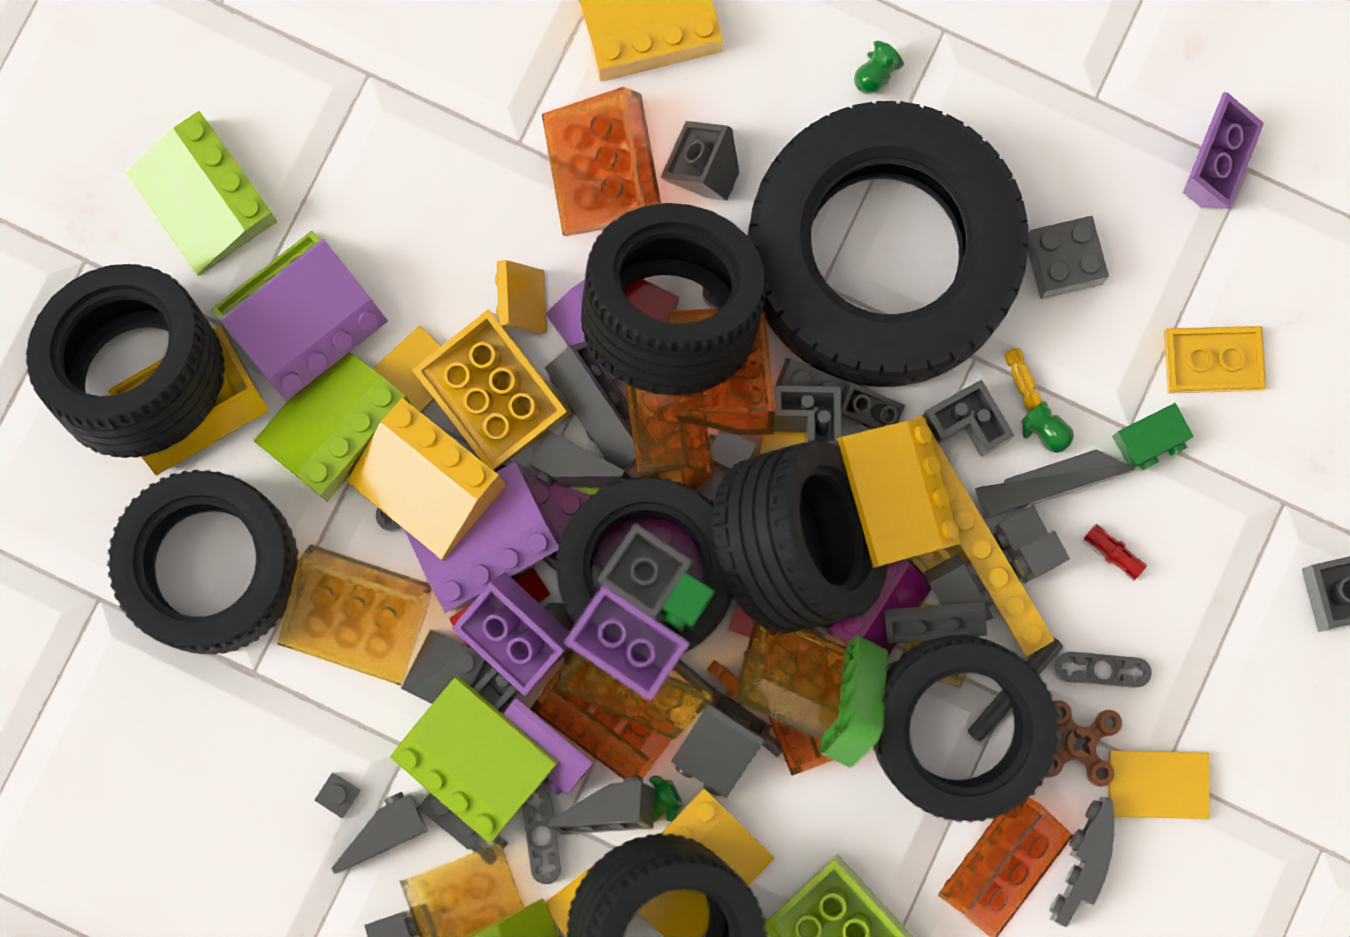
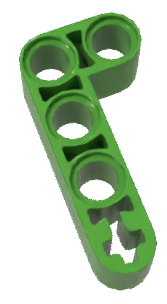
[819,635,888,768]

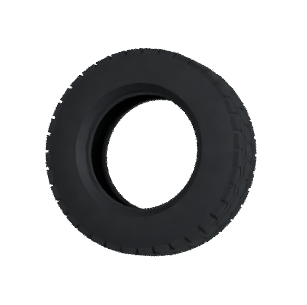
[748,101,1029,387]

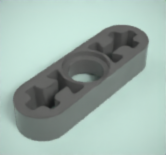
[1054,651,1152,688]
[522,788,561,884]

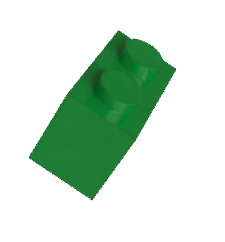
[1112,402,1194,471]
[662,573,714,632]

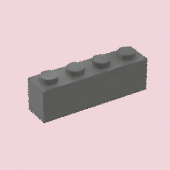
[545,341,658,471]

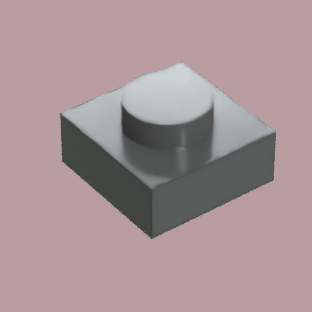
[314,772,361,818]

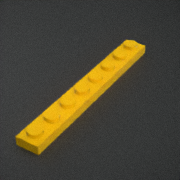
[913,415,1055,657]

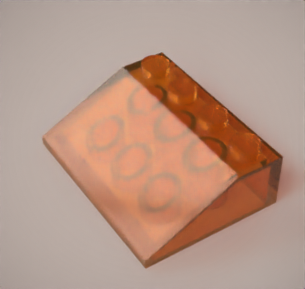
[541,87,661,236]
[668,309,775,436]

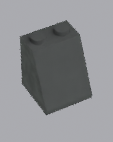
[671,690,772,798]

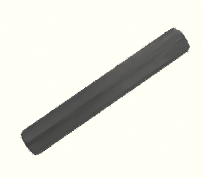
[968,637,1063,742]

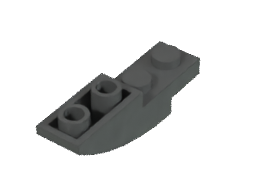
[776,358,905,428]
[1049,797,1114,928]

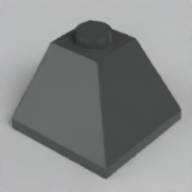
[661,121,739,201]
[401,630,487,704]

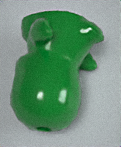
[854,40,905,94]
[1020,401,1074,453]
[649,775,683,822]

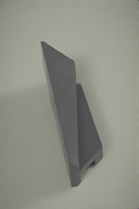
[975,449,1135,520]

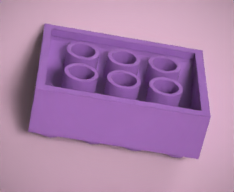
[219,238,388,402]
[405,461,561,613]

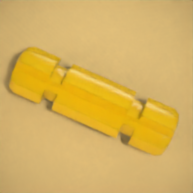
[1004,348,1043,410]

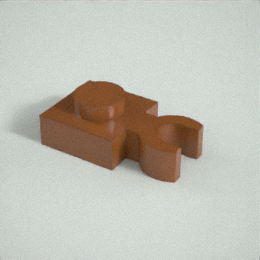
[707,660,763,708]

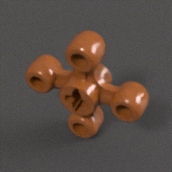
[1048,700,1122,787]

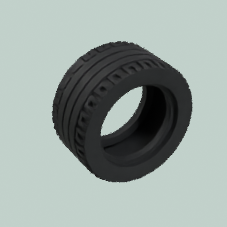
[581,203,767,396]
[26,264,225,458]
[712,440,888,634]
[107,470,300,655]
[556,476,733,654]
[873,635,1059,823]
[567,833,767,937]

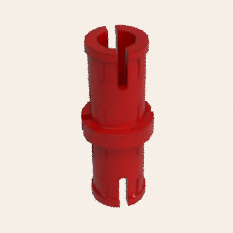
[1083,523,1147,581]

